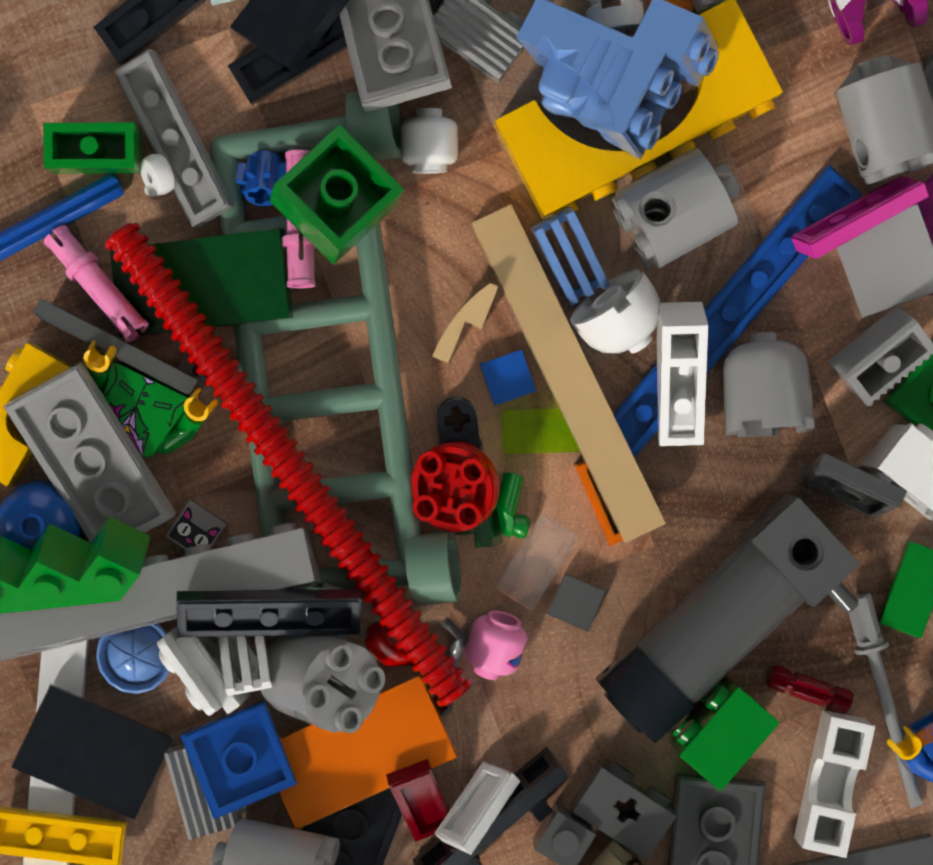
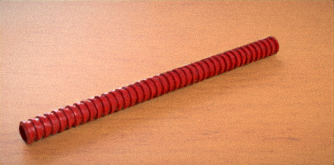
[105,223,472,707]

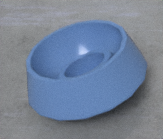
[96,624,170,694]

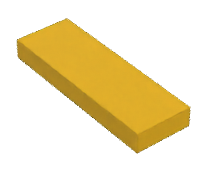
[0,806,127,865]

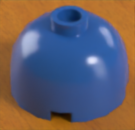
[0,479,85,549]

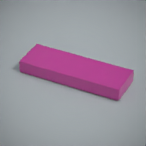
[791,176,929,259]

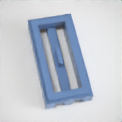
[531,207,610,306]

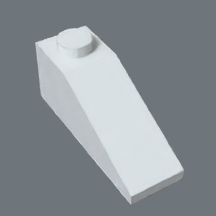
[656,302,708,446]

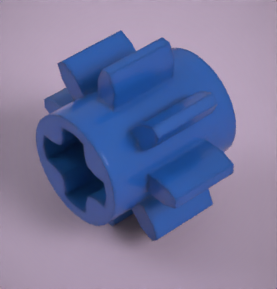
[235,150,286,206]

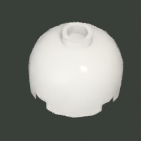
[570,269,660,354]

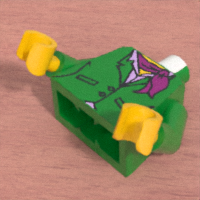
[83,340,218,458]

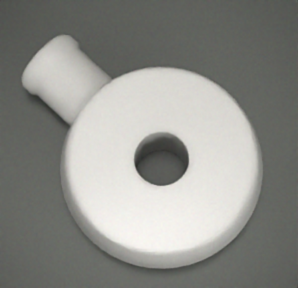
[140,154,175,197]

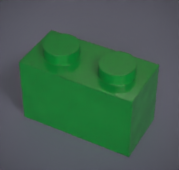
[43,122,142,174]

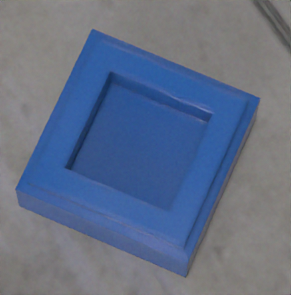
[480,349,536,406]

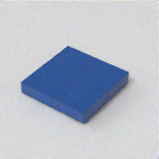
[180,700,298,819]

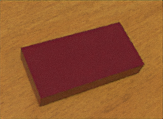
[386,759,450,842]

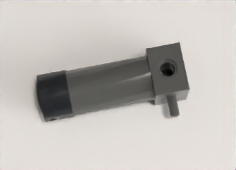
[595,494,860,744]

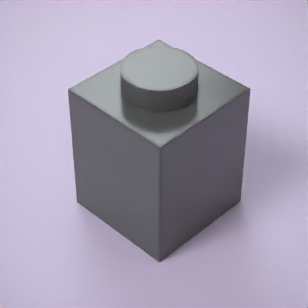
[533,802,596,865]

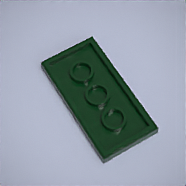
[110,228,293,337]

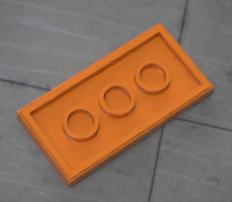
[279,674,458,829]

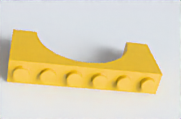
[494,0,783,220]

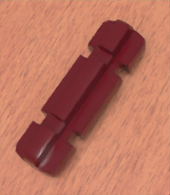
[767,665,854,714]

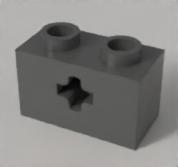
[570,761,677,861]

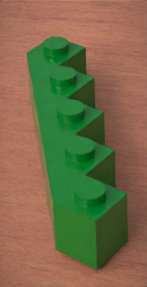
[0,517,151,614]

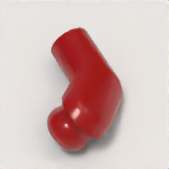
[364,622,414,667]

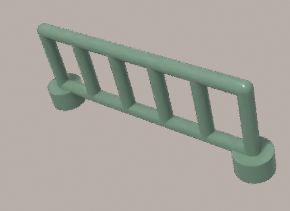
[210,91,462,606]

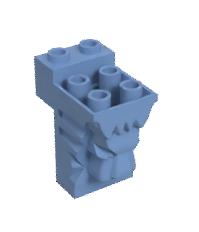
[517,0,719,160]

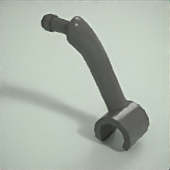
[431,617,468,716]

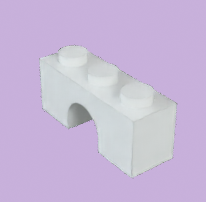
[794,709,876,858]

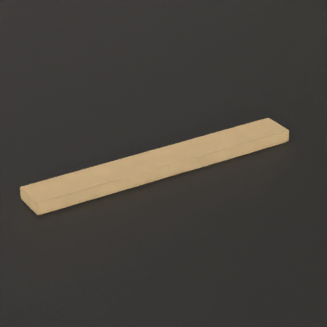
[471,204,666,544]

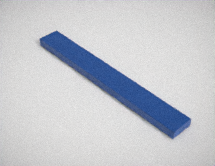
[613,165,862,457]

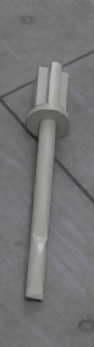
[848,592,923,809]

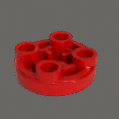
[411,441,500,532]

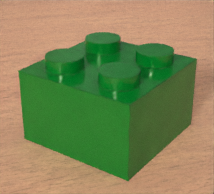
[269,124,404,265]
[670,676,780,792]

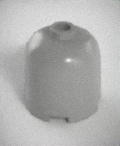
[723,332,815,437]

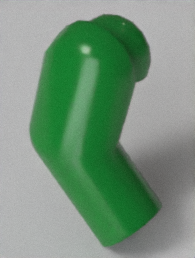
[496,472,530,539]

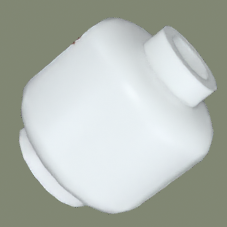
[400,108,458,174]

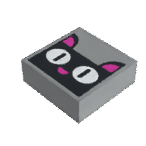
[166,499,228,549]

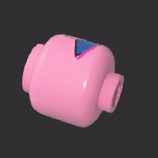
[464,610,528,680]

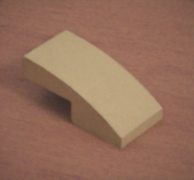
[432,283,499,364]

